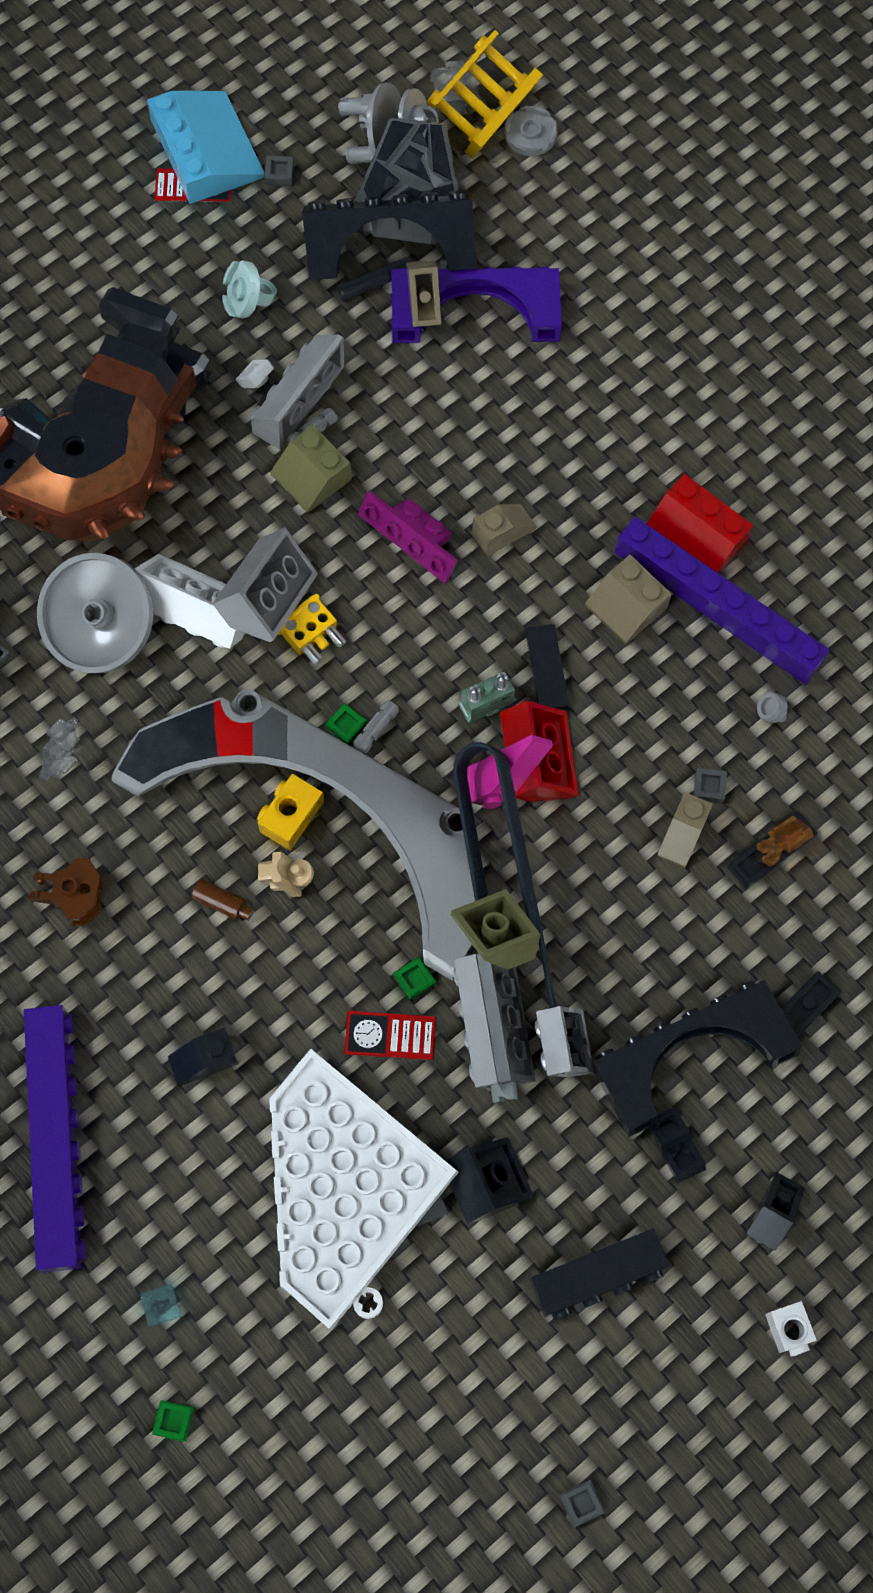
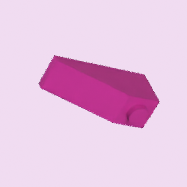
[467,735,553,809]

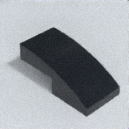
[649,1107,706,1183]

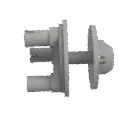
[338,83,439,164]

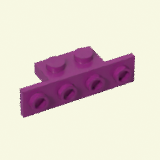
[358,491,458,584]

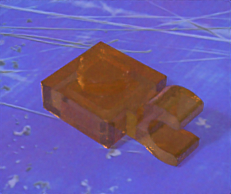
[756,816,814,866]

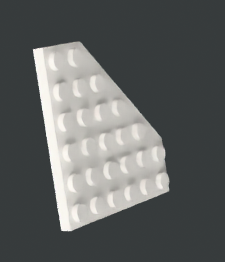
[269,1049,459,1330]

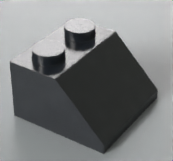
[446,1137,534,1224]

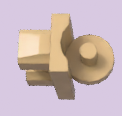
[258,852,314,897]

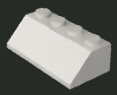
[135,554,245,649]

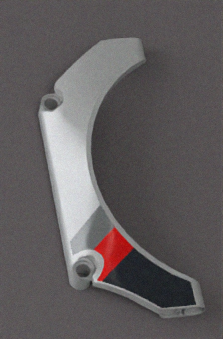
[111,690,475,981]

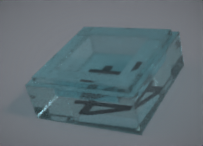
[140,1284,182,1327]

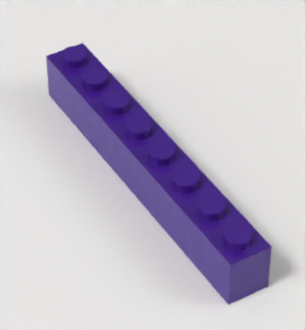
[614,517,830,685]
[24,1005,86,1273]

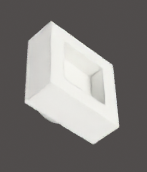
[236,359,274,388]

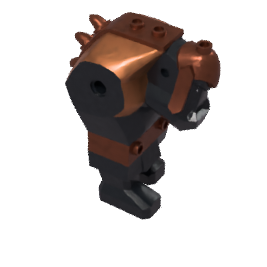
[0,287,212,541]

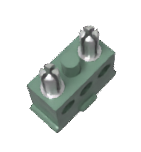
[458,671,516,723]

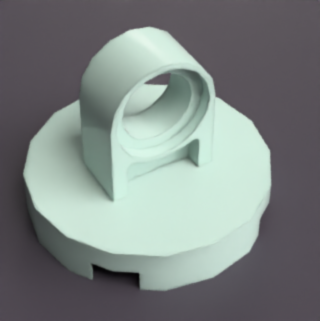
[222,260,277,318]

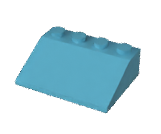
[147,91,265,204]

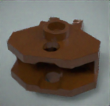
[29,858,104,927]

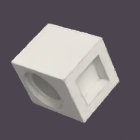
[765,1301,817,1357]

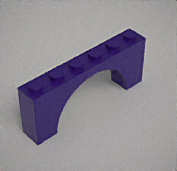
[391,267,562,343]

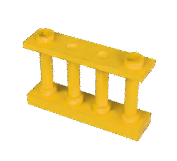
[426,30,543,159]

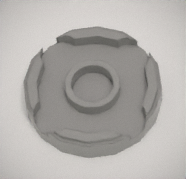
[504,106,557,156]

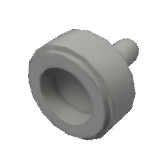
[757,692,788,723]

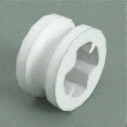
[353,1287,383,1319]

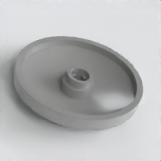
[37,553,153,673]

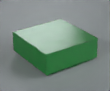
[325,703,367,745]
[393,956,436,1001]
[152,1400,194,1442]

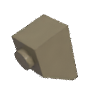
[406,260,441,327]
[472,504,537,556]
[657,792,713,868]

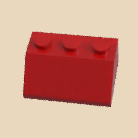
[647,473,753,573]
[500,700,579,802]

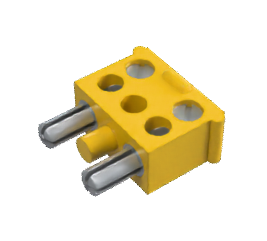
[278,594,346,665]

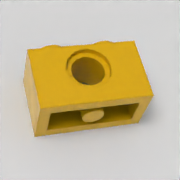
[257,774,324,851]

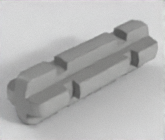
[287,408,338,444]
[354,700,399,754]

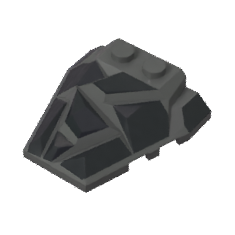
[354,117,459,244]

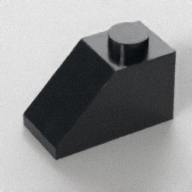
[167,1027,239,1087]
[746,1172,805,1251]

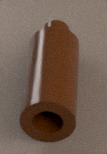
[191,879,254,921]

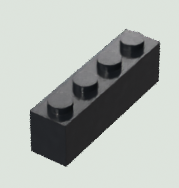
[530,1228,669,1321]

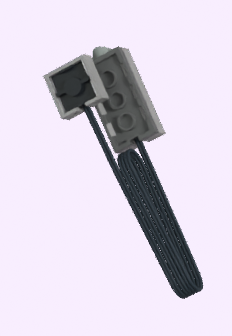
[453,742,594,1103]

